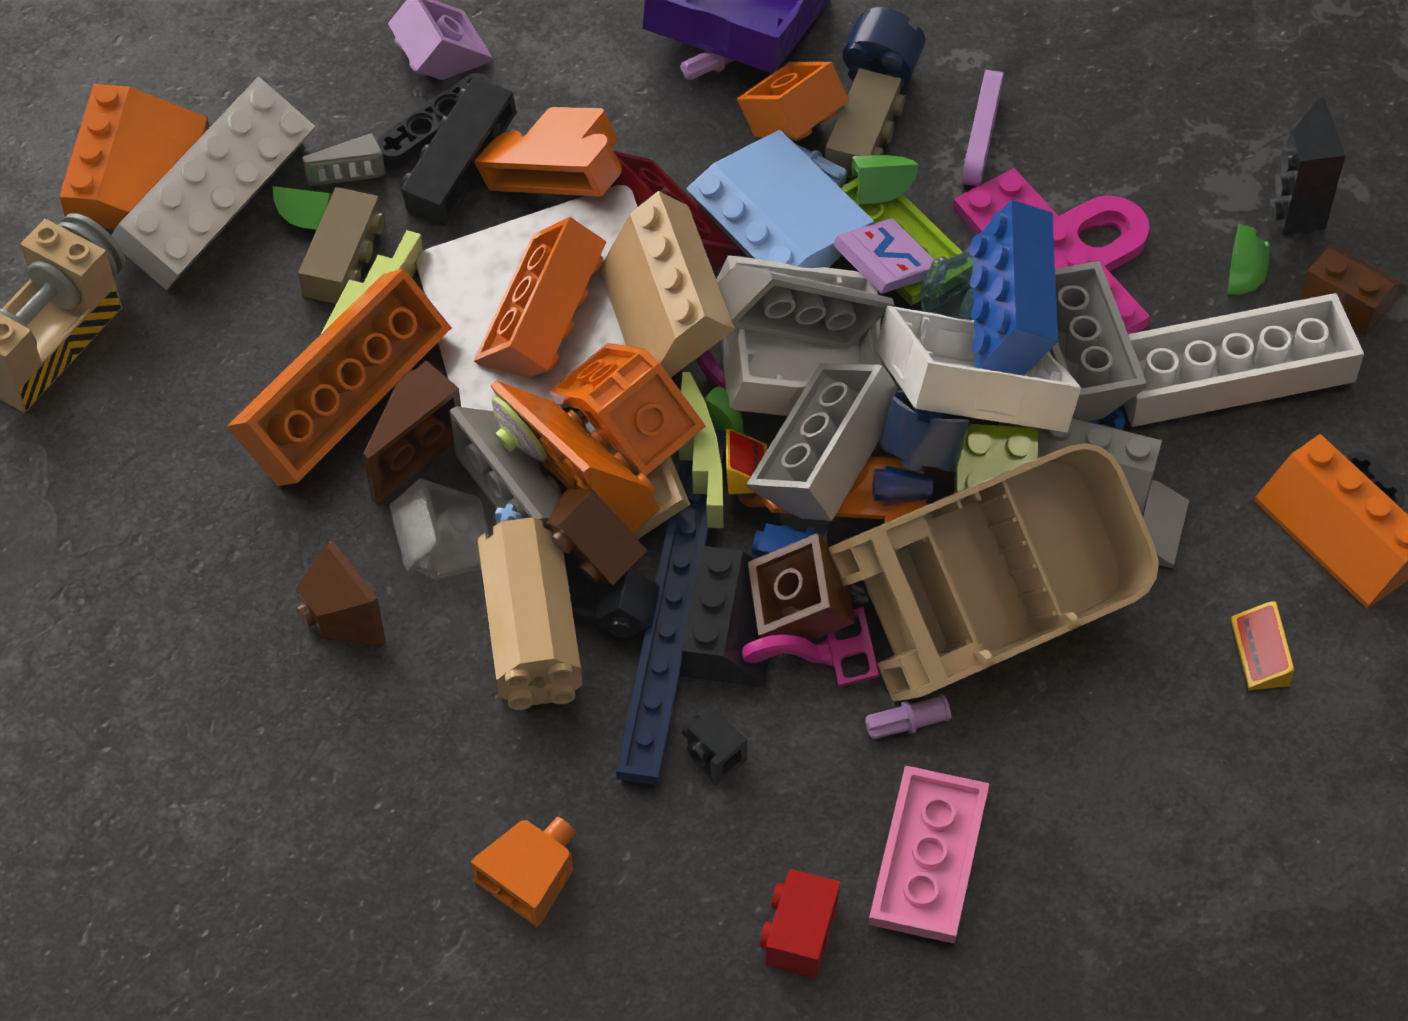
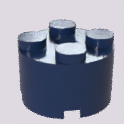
[842,7,926,91]
[879,390,971,472]

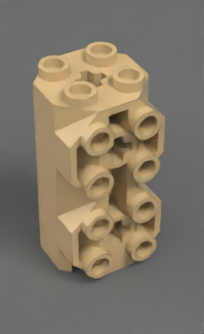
[478,517,582,710]

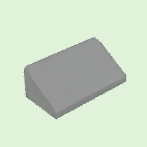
[1143,480,1189,569]

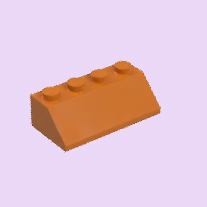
[473,217,606,378]
[1254,434,1408,609]

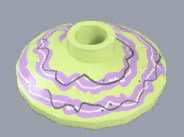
[491,396,547,461]

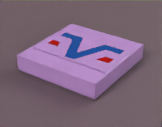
[833,218,940,294]

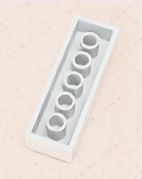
[111,76,315,290]
[1123,293,1364,427]

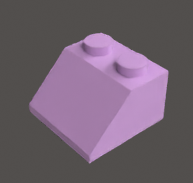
[388,0,493,80]

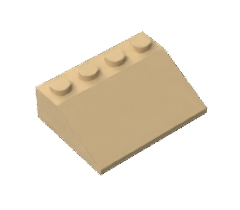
[599,191,735,377]

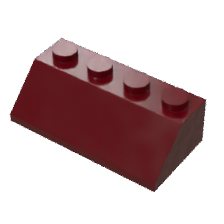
[610,151,742,272]

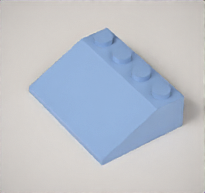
[686,130,875,268]

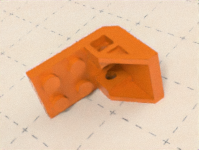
[548,343,706,476]

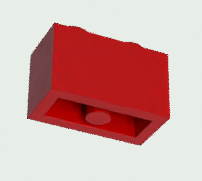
[759,869,840,978]

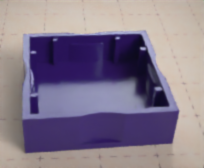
[642,0,830,73]

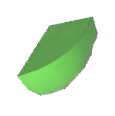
[852,155,919,204]
[273,186,332,230]
[1227,224,1271,294]
[704,386,744,434]

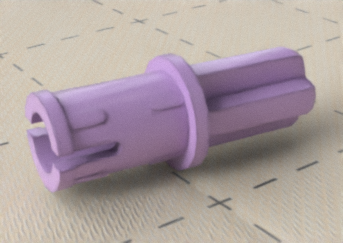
[680,51,735,80]
[865,694,951,739]

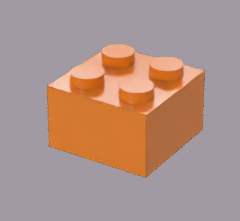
[737,62,849,141]

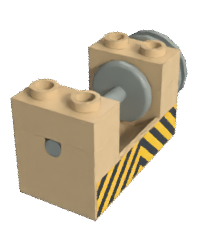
[0,213,126,413]

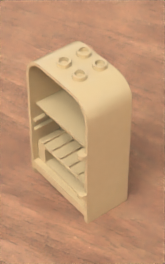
[828,443,1159,702]

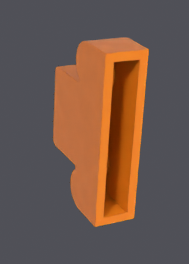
[474,107,622,197]

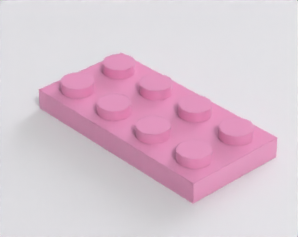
[869,766,989,944]

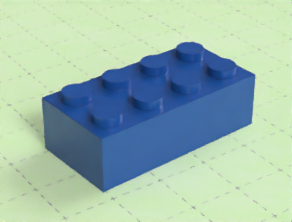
[970,199,1058,376]

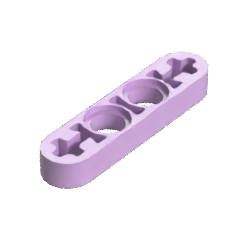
[962,70,1004,187]

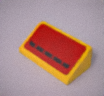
[726,429,767,495]
[1230,601,1294,690]

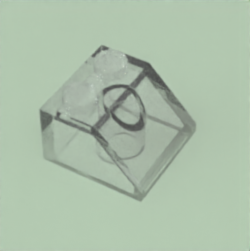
[389,479,491,580]

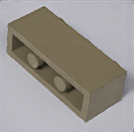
[825,68,905,179]
[298,187,385,304]

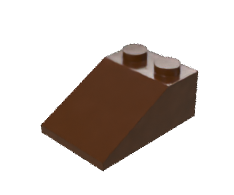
[363,361,461,504]

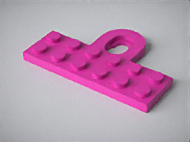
[953,168,1150,334]

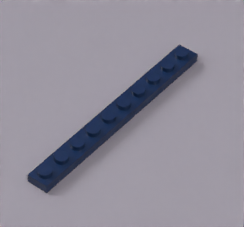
[616,429,726,785]

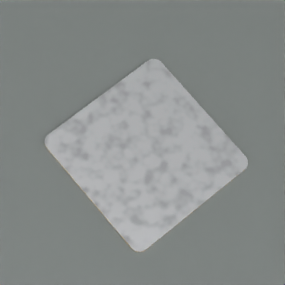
[416,185,638,411]

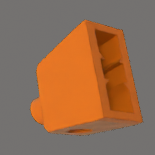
[471,817,575,927]

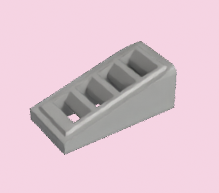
[302,133,385,186]

